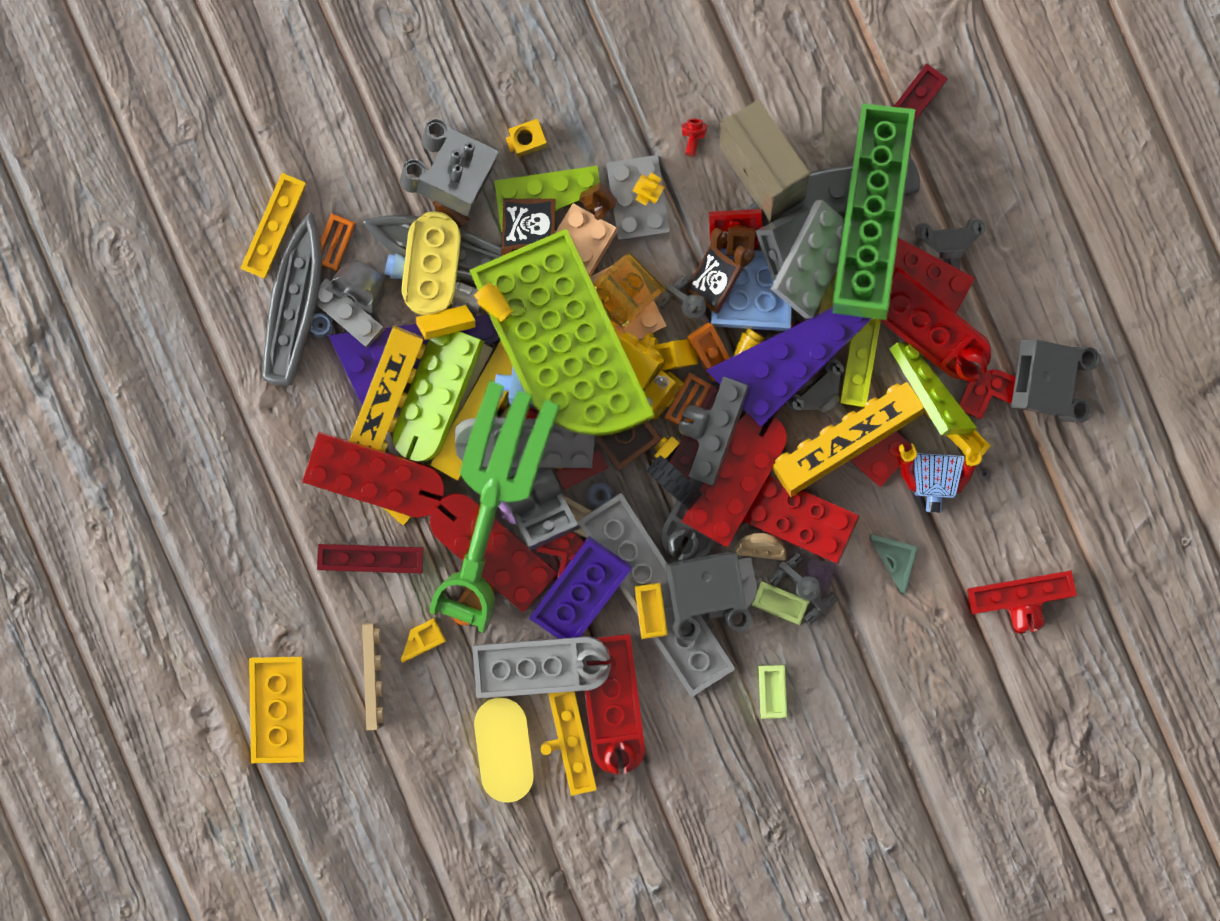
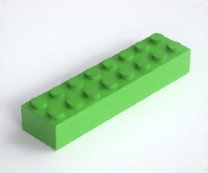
[833,103,915,320]

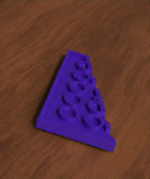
[706,308,873,427]
[329,315,500,405]

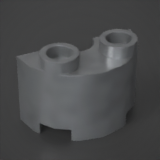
[326,259,385,313]

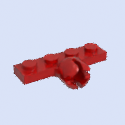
[967,570,1077,634]

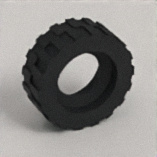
[646,455,703,510]

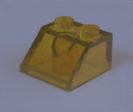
[593,251,666,329]

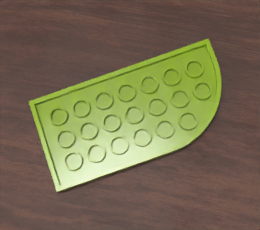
[470,229,654,435]

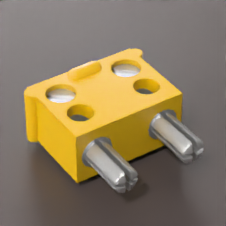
[644,370,685,420]

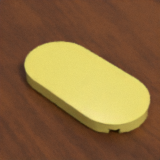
[402,211,461,316]
[474,697,534,802]

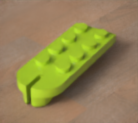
[393,331,485,462]

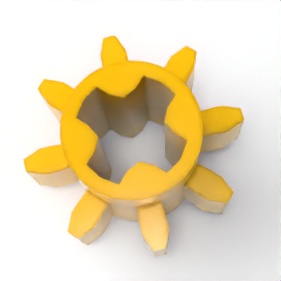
[632,172,665,206]

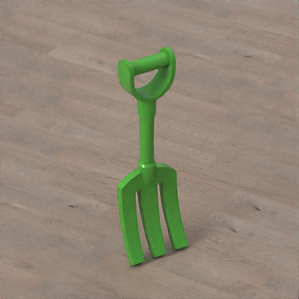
[430,381,560,633]

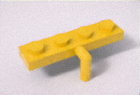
[541,691,597,796]

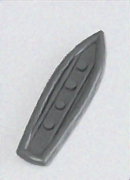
[747,159,920,220]
[262,213,322,386]
[363,215,502,283]

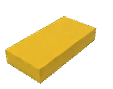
[416,305,475,340]
[634,582,668,639]

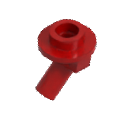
[682,118,708,157]

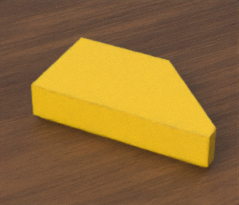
[401,618,446,663]

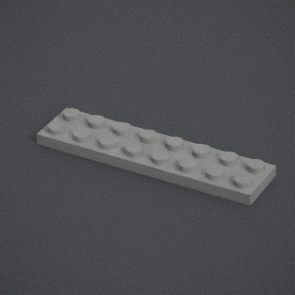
[577,493,735,698]

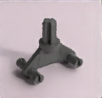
[915,218,985,270]
[655,275,718,332]
[786,358,848,425]
[768,552,839,626]

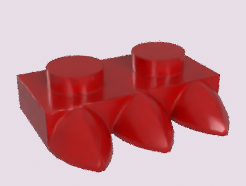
[708,209,762,250]

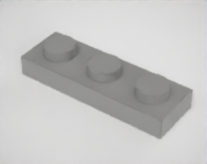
[316,278,385,349]

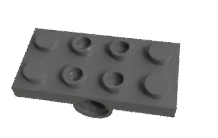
[506,467,579,551]

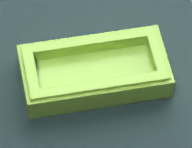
[751,581,810,625]
[758,665,787,719]

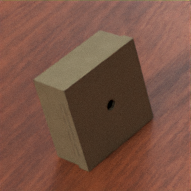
[720,99,810,223]

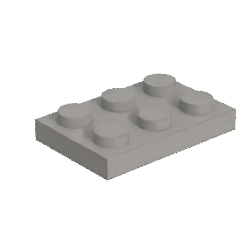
[606,155,670,241]

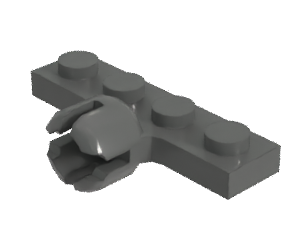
[679,377,750,486]

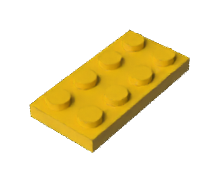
[249,656,305,763]

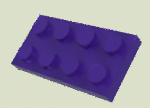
[529,536,632,639]

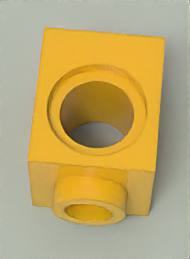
[506,118,547,157]
[654,339,698,371]

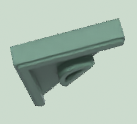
[869,534,918,594]

